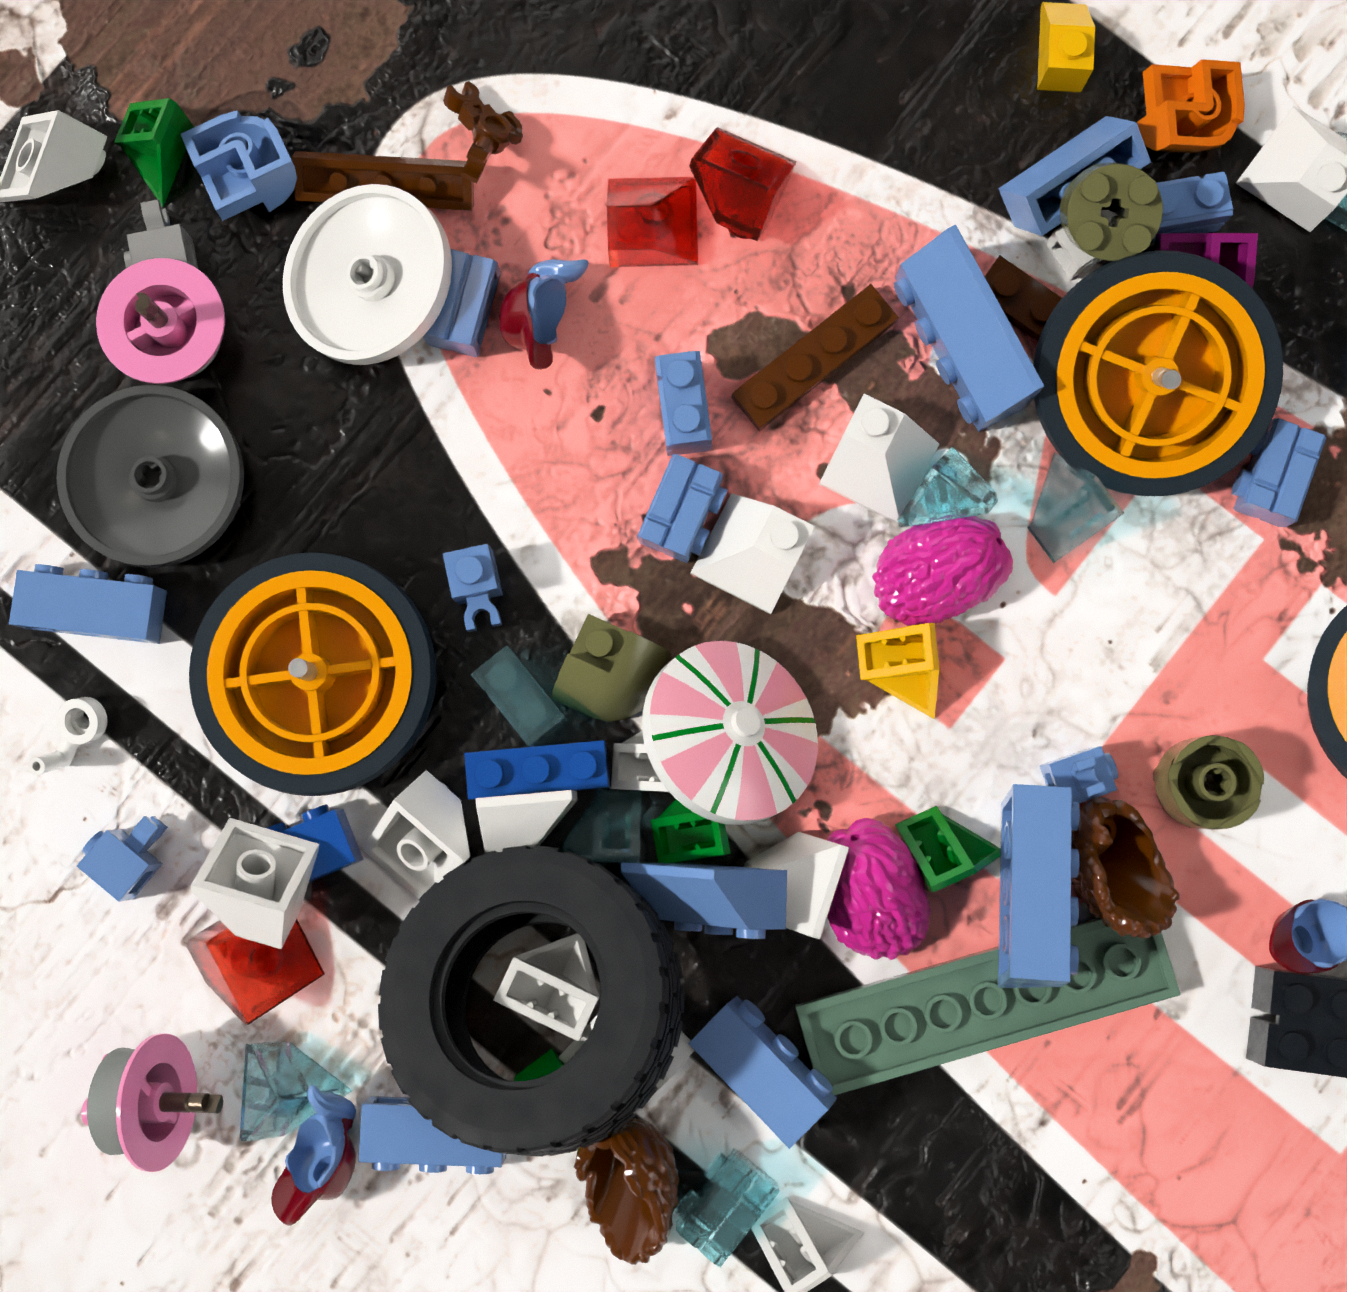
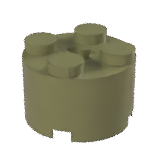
[1060,162,1163,261]
[1153,735,1264,829]

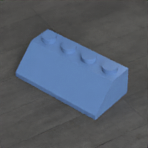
[894,224,1044,432]
[998,784,1080,988]

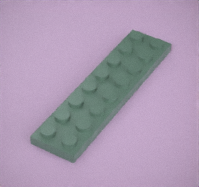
[795,917,1181,1095]

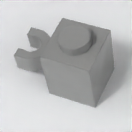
[124,199,198,269]

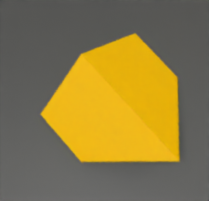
[856,623,940,719]

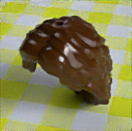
[1071,797,1180,939]
[573,1118,679,1265]

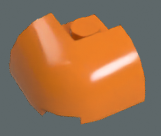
[1137,59,1245,153]

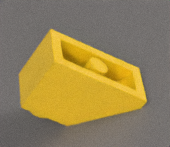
[1037,2,1095,92]

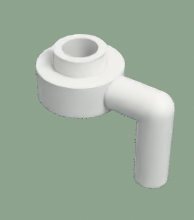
[28,697,107,776]

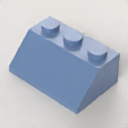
[621,863,787,939]

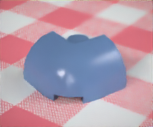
[180,110,297,221]

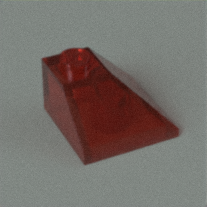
[689,127,797,242]
[607,176,698,267]
[184,919,325,1025]

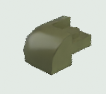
[551,614,672,722]

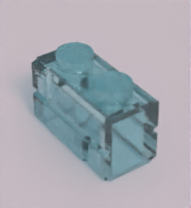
[471,646,568,747]
[674,1148,780,1268]

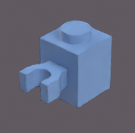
[443,544,503,632]
[1039,746,1118,803]
[76,816,168,902]

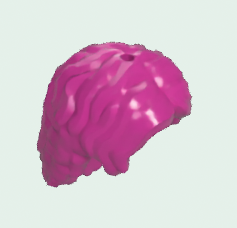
[872,513,1013,626]
[827,818,931,960]

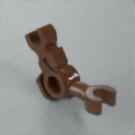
[443,81,523,184]

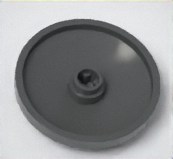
[57,385,244,568]

